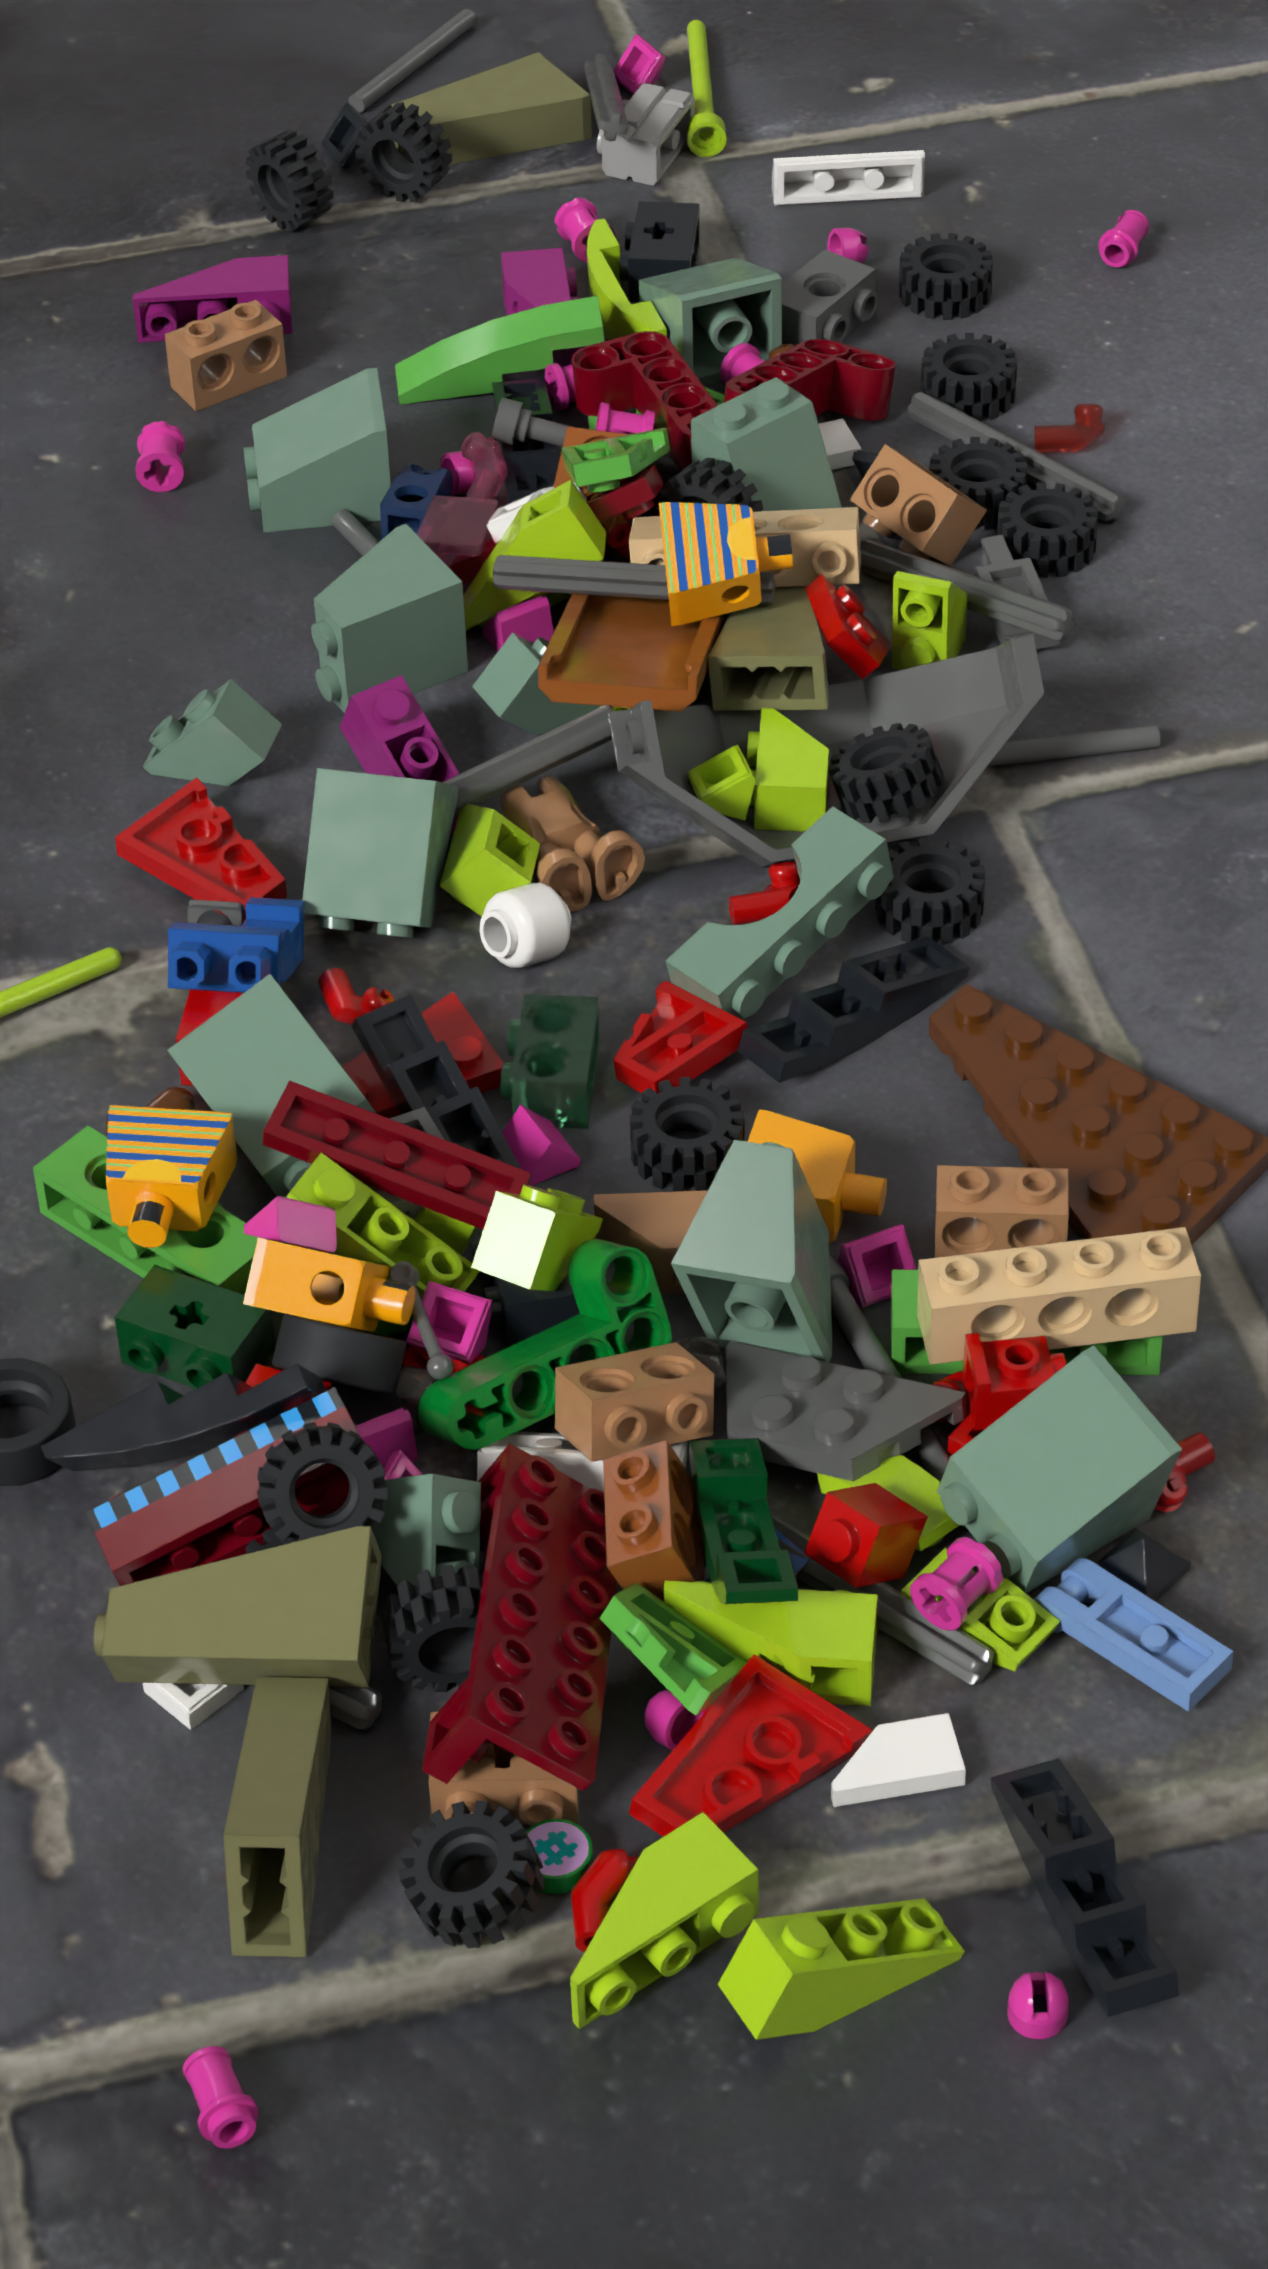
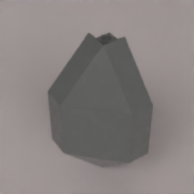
[607,635,1044,868]

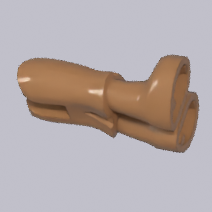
[500,775,645,912]

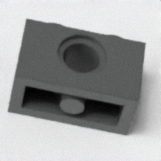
[782,249,878,346]

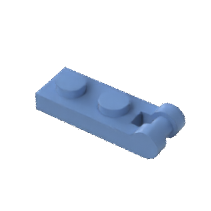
[1034,1558,1234,1712]

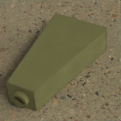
[391,52,592,165]
[708,586,830,711]
[94,1526,382,1687]
[224,1677,332,1957]

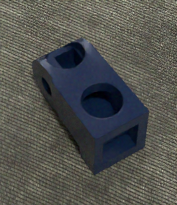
[380,463,453,551]

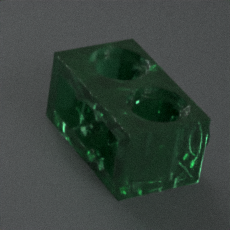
[501,994,600,1129]

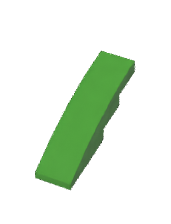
[395,295,604,405]

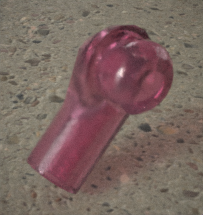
[461,432,508,516]

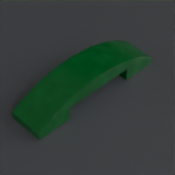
[689,1438,798,1604]

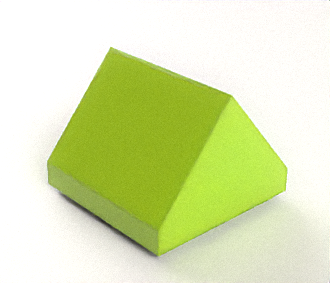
[686,745,756,821]

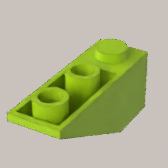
[463,480,606,630]
[286,1153,480,1301]
[664,1580,878,1706]
[570,1812,759,2030]
[718,1898,965,2040]

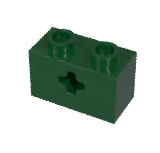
[114,1264,275,1390]

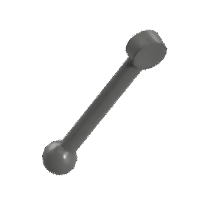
[390,1261,454,1380]

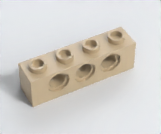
[629,507,861,587]
[917,1227,1201,1365]

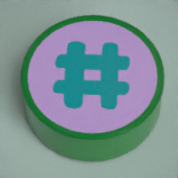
[526,1819,593,1894]

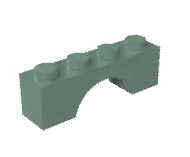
[666,806,894,1020]

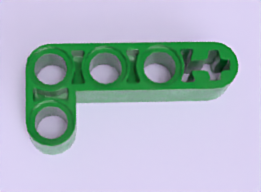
[418,1239,672,1450]

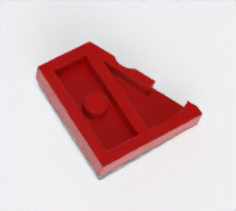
[805,574,891,680]
[613,980,747,1094]

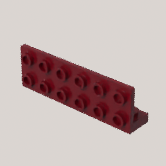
[422,1443,617,1791]

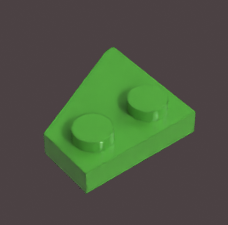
[561,428,670,493]
[599,1582,748,1716]

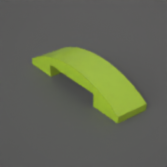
[587,218,667,340]

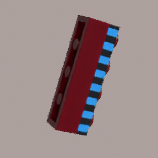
[85,1387,360,1586]

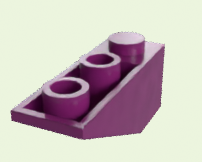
[501,248,586,367]
[133,255,293,343]
[339,675,478,839]

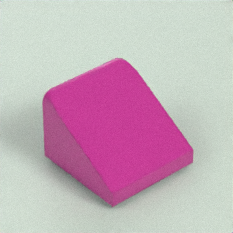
[244,1196,337,1254]

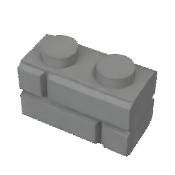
[597,83,695,186]

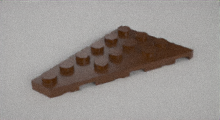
[929,984,1268,1245]

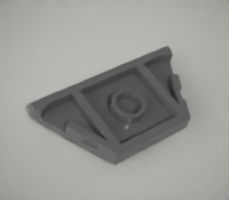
[726,1341,968,1481]

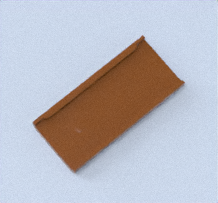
[538,557,729,712]

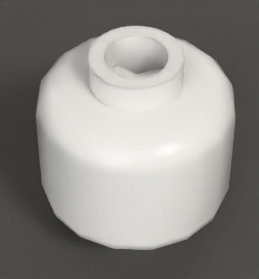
[479,883,571,968]

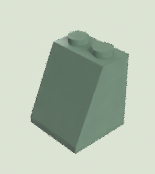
[639,257,782,386]
[243,368,391,532]
[691,377,842,511]
[311,524,468,713]
[302,768,459,938]
[167,974,376,1198]
[671,1140,832,1362]
[937,1345,1182,1594]

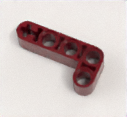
[571,331,718,471]
[723,339,896,421]

